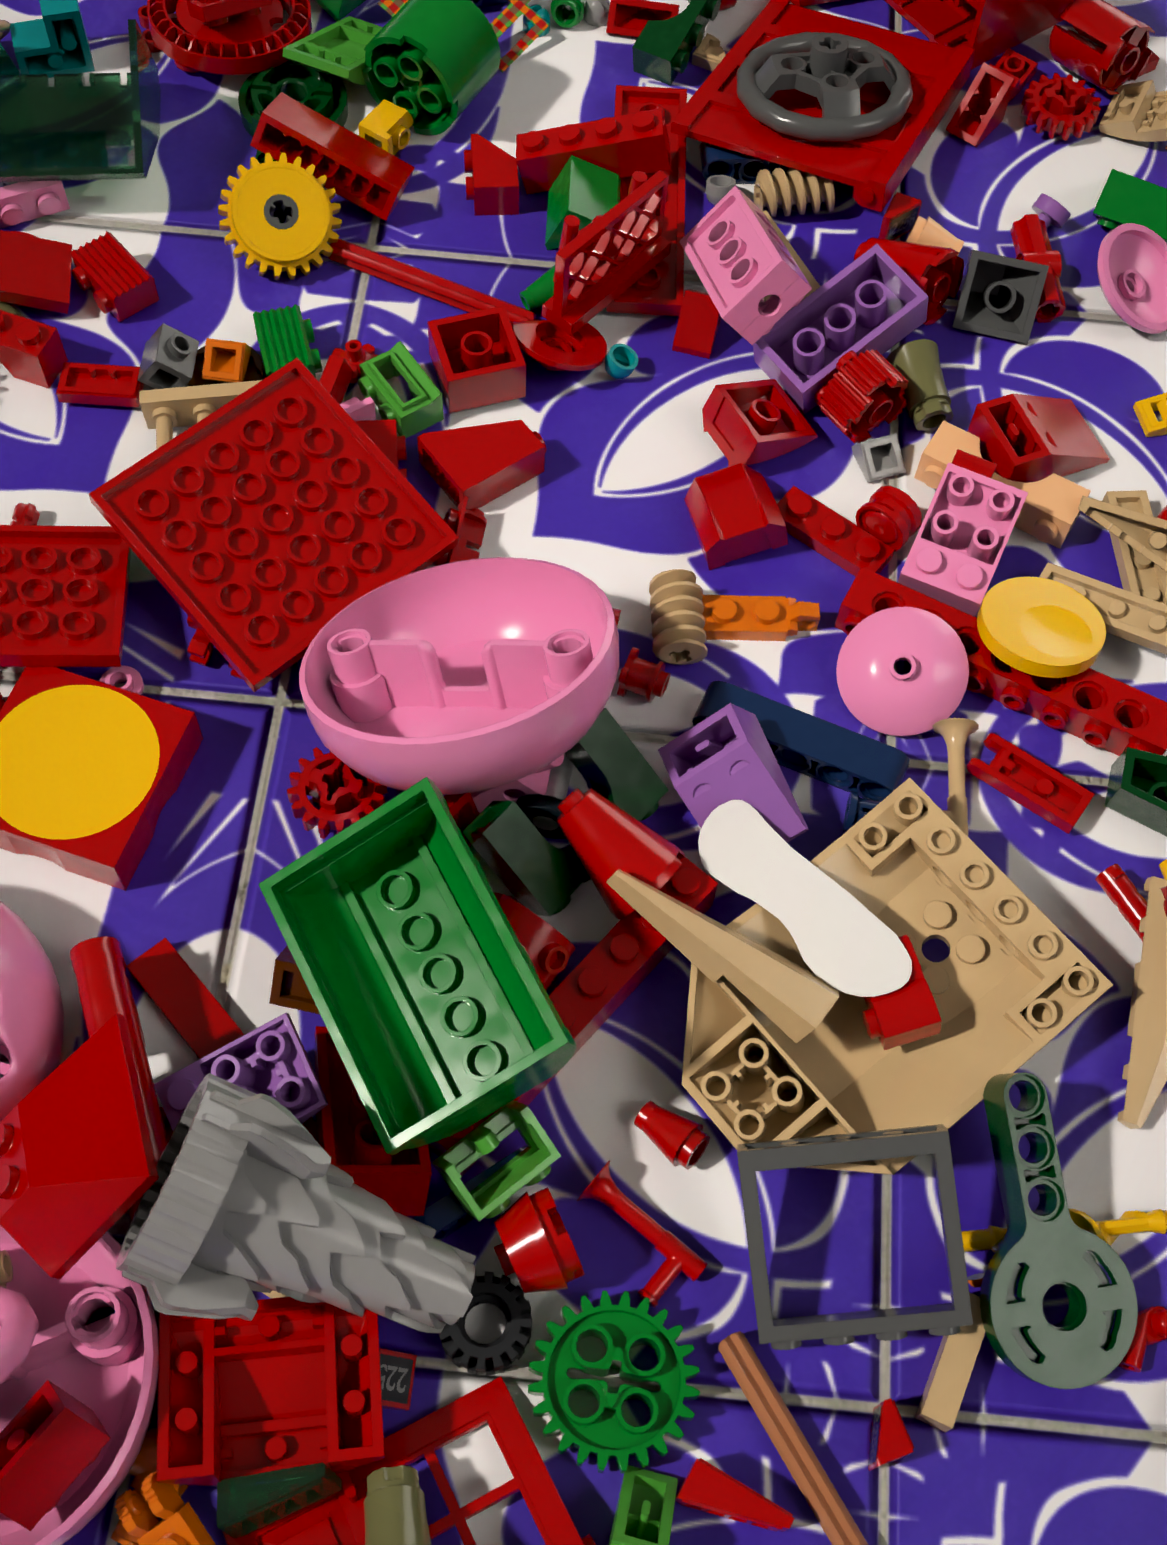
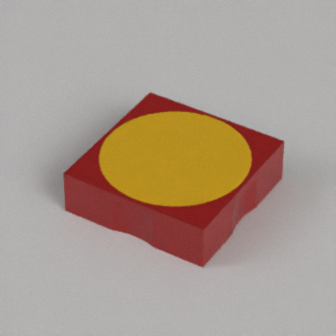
[0,667,203,891]

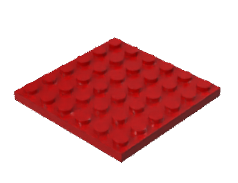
[89,358,459,692]

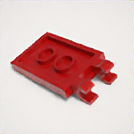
[0,230,72,314]

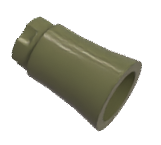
[886,339,954,432]
[364,1465,432,1545]

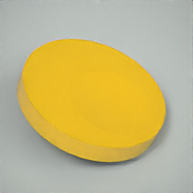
[977,576,1106,678]

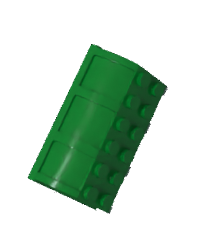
[258,777,577,1155]

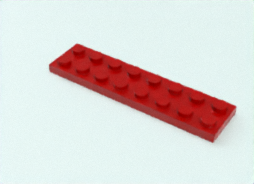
[606,85,687,316]

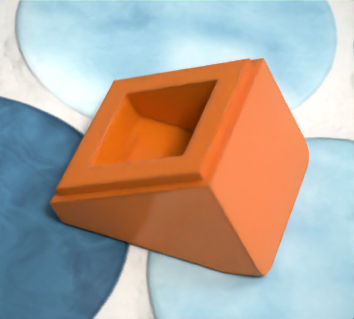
[202,338,251,383]

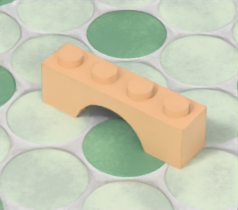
[914,420,1091,549]

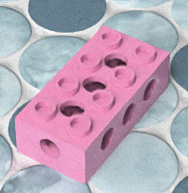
[679,185,812,345]

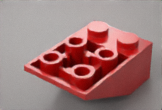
[967,394,1110,483]

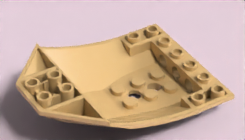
[681,777,1113,1175]

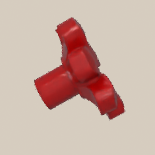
[332,340,378,383]

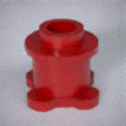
[617,647,670,703]

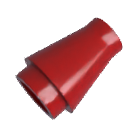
[634,1101,710,1170]

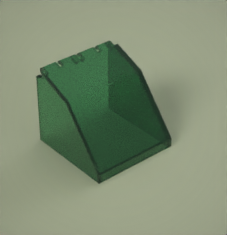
[0,19,161,182]

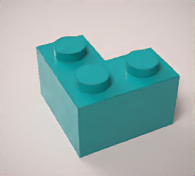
[10,0,95,82]

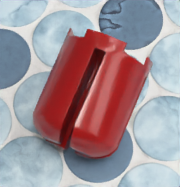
[1049,0,1155,95]

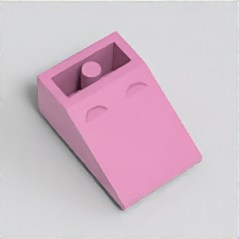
[898,462,1028,617]

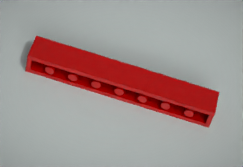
[428,857,718,1176]

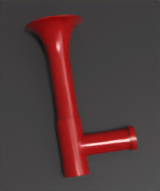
[577,1160,708,1308]

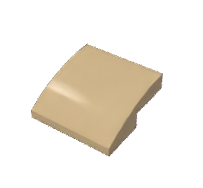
[1099,80,1167,142]

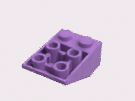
[658,703,809,843]
[154,1012,328,1131]

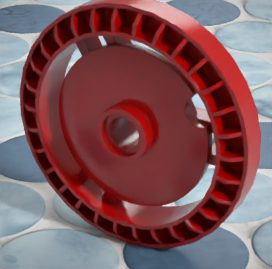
[147,0,312,75]

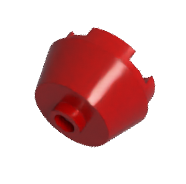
[494,1187,585,1293]

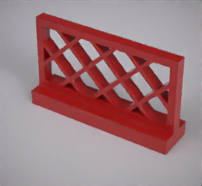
[542,170,672,336]

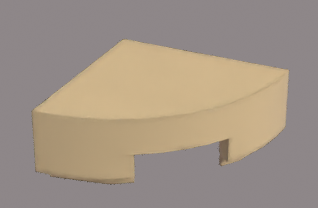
[692,33,726,72]

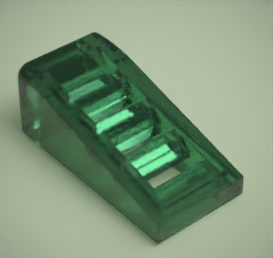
[217,1462,342,1539]

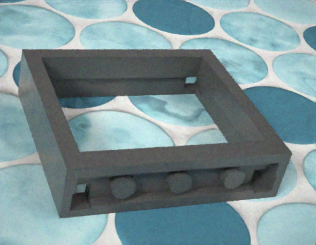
[737,1124,973,1350]

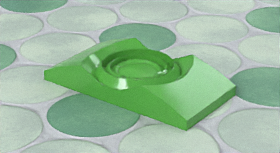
[283,16,383,85]

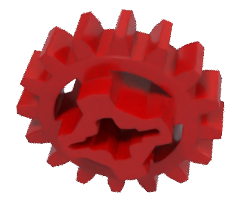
[1021,73,1101,141]
[287,747,388,839]

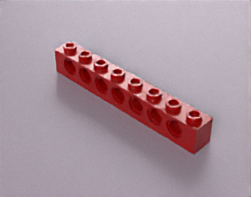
[834,567,1167,756]

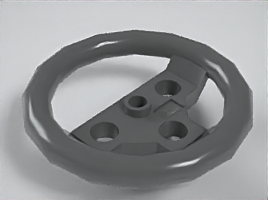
[736,32,913,142]

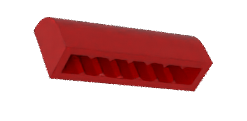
[250,92,415,221]

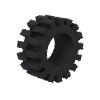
[439,1271,532,1376]

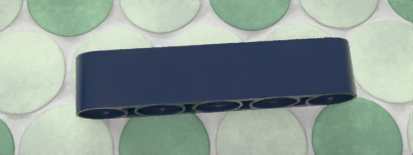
[692,681,910,802]

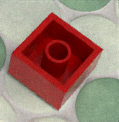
[427,306,526,413]

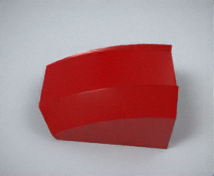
[702,379,818,466]
[684,463,788,570]

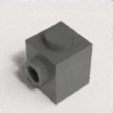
[137,323,199,389]

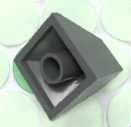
[952,250,1049,344]

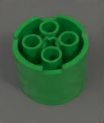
[362,0,501,136]

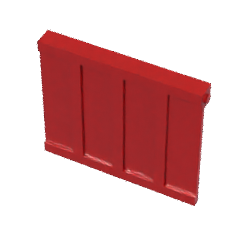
[671,0,975,212]

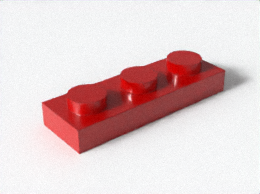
[777,486,895,577]

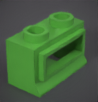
[358,341,444,438]
[431,1100,561,1221]

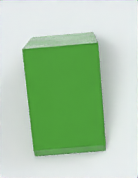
[608,1465,678,1545]

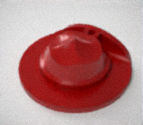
[511,319,607,371]

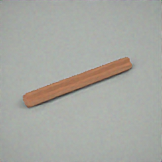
[718,1331,868,1545]

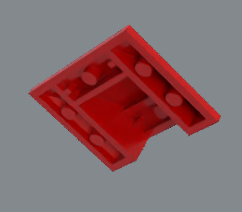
[0,1013,159,1279]
[157,1297,385,1487]

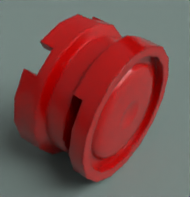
[855,486,922,552]

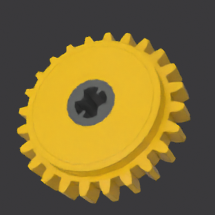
[218,153,342,280]

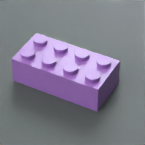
[753,244,929,415]

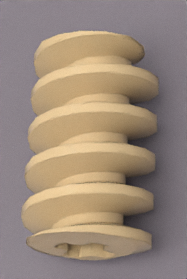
[754,167,835,217]
[649,569,708,665]

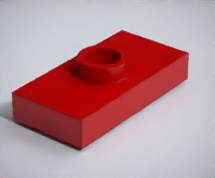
[56,362,144,407]

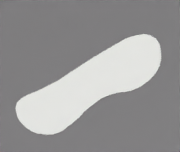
[698,800,912,997]

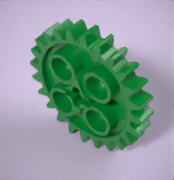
[528,1290,700,1474]

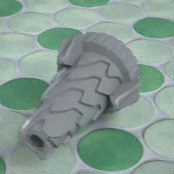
[116,1073,476,1334]

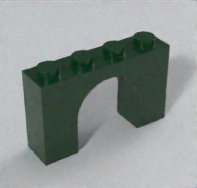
[462,708,669,917]

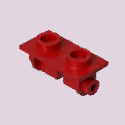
[433,496,487,566]

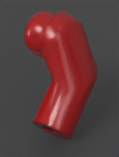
[1118,1306,1167,1372]

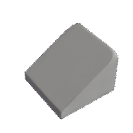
[851,433,906,482]

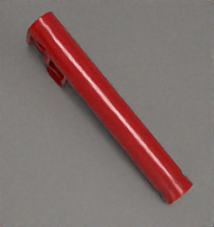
[70,936,168,1290]

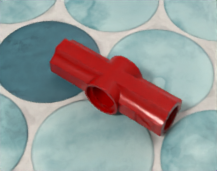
[1010,214,1066,323]

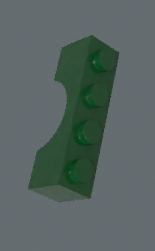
[632,0,721,86]

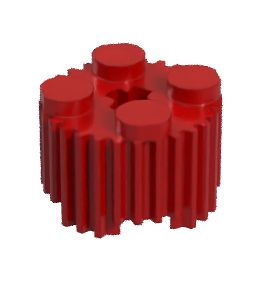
[815,349,909,444]

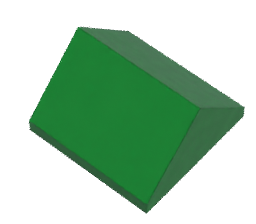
[545,155,621,250]

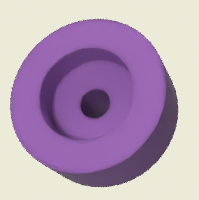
[1032,193,1071,229]

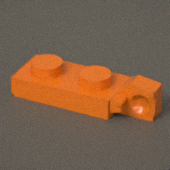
[701,595,820,641]

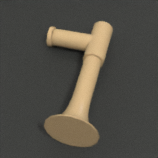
[932,718,979,836]

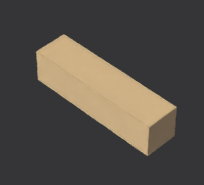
[915,1292,985,1433]

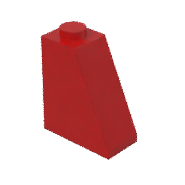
[417,420,547,510]

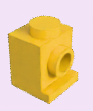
[358,99,413,155]

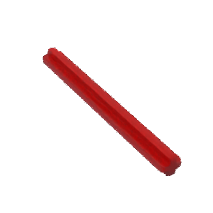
[328,238,536,322]

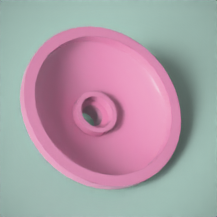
[1097,223,1167,334]
[836,607,969,737]

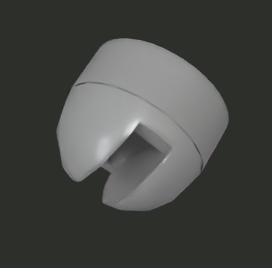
[584,0,610,27]
[706,175,736,206]

